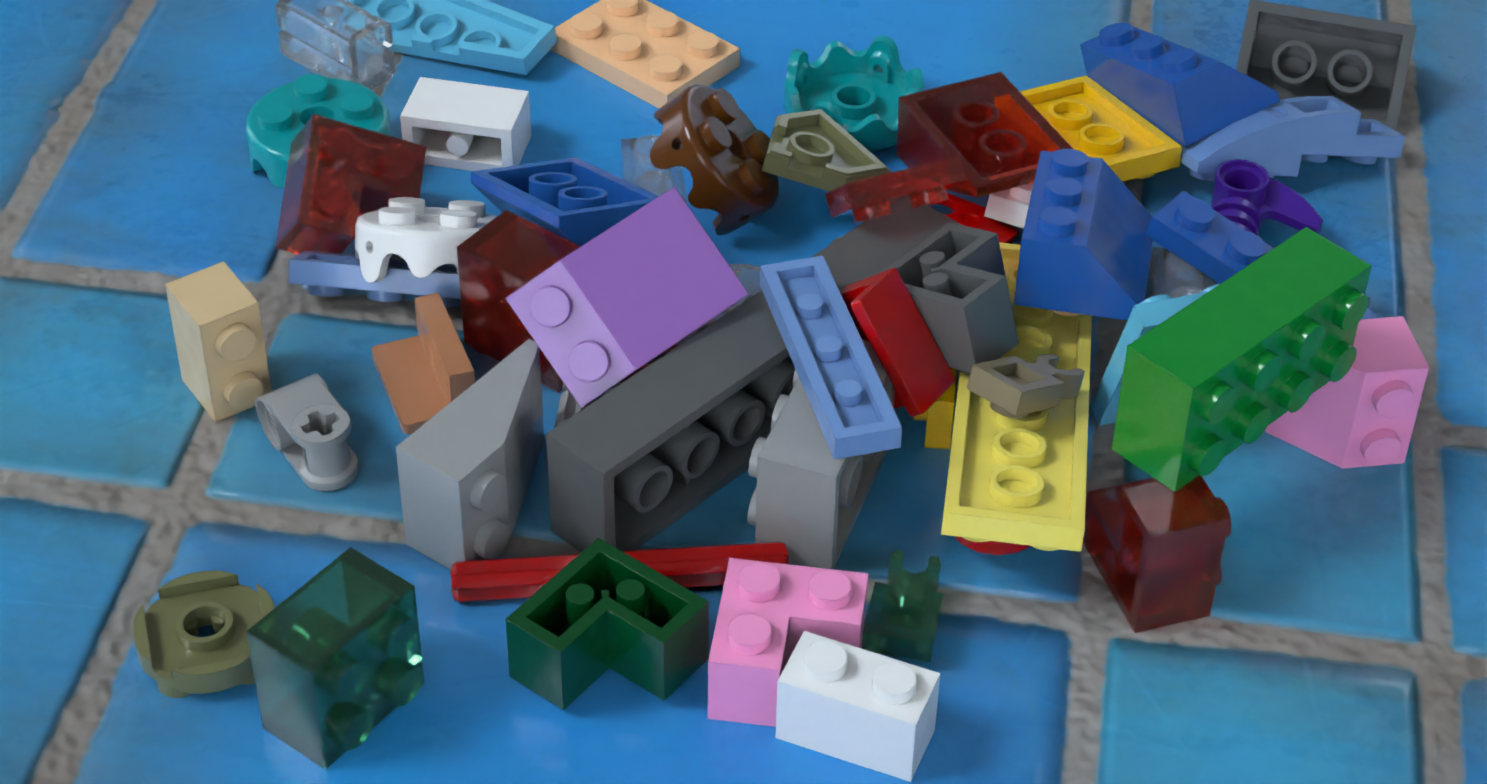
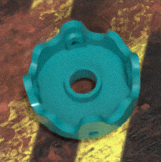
[784,35,924,152]
[246,74,393,202]

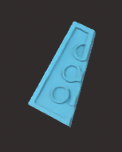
[319,0,557,75]

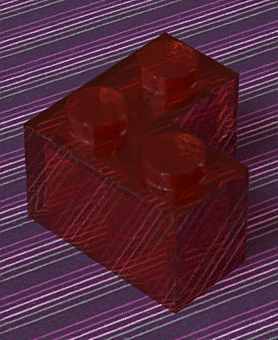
[275,114,426,254]
[1083,475,1232,633]

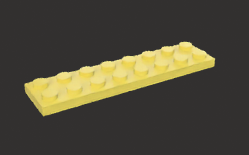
[941,242,1092,552]

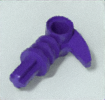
[1203,159,1323,288]

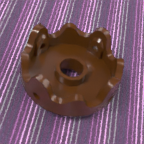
[650,84,779,236]

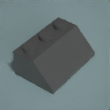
[1236,0,1417,131]

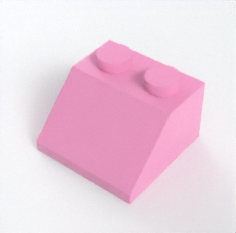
[1264,316,1429,469]

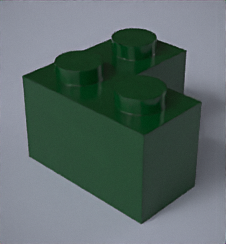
[505,538,709,710]

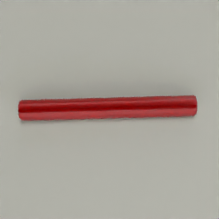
[450,541,789,602]

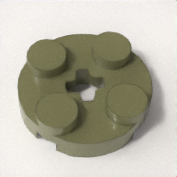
[133,570,279,698]

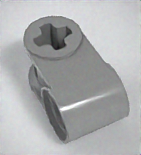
[255,374,359,491]

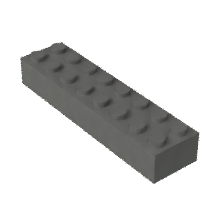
[546,194,961,552]

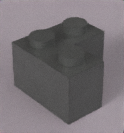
[878,222,1019,374]

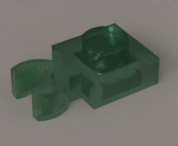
[861,550,943,662]

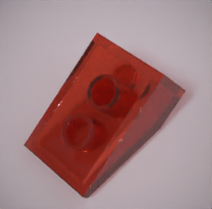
[897,72,1073,197]

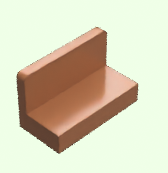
[371,292,475,434]

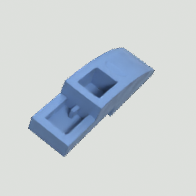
[1178,96,1405,181]

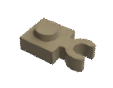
[967,354,1085,418]

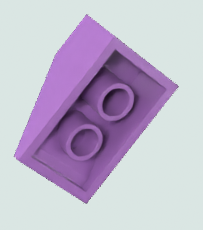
[505,187,749,408]

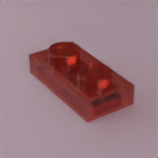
[825,156,966,224]

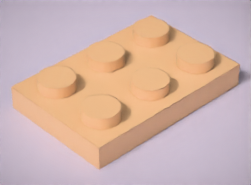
[550,0,740,109]

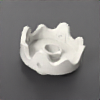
[355,197,508,288]

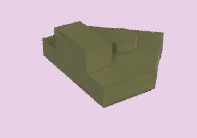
[761,109,891,195]

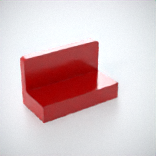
[840,267,956,417]

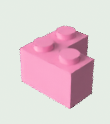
[708,558,869,727]

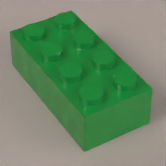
[1112,227,1372,492]

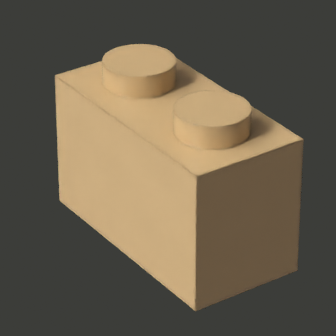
[165,261,272,423]

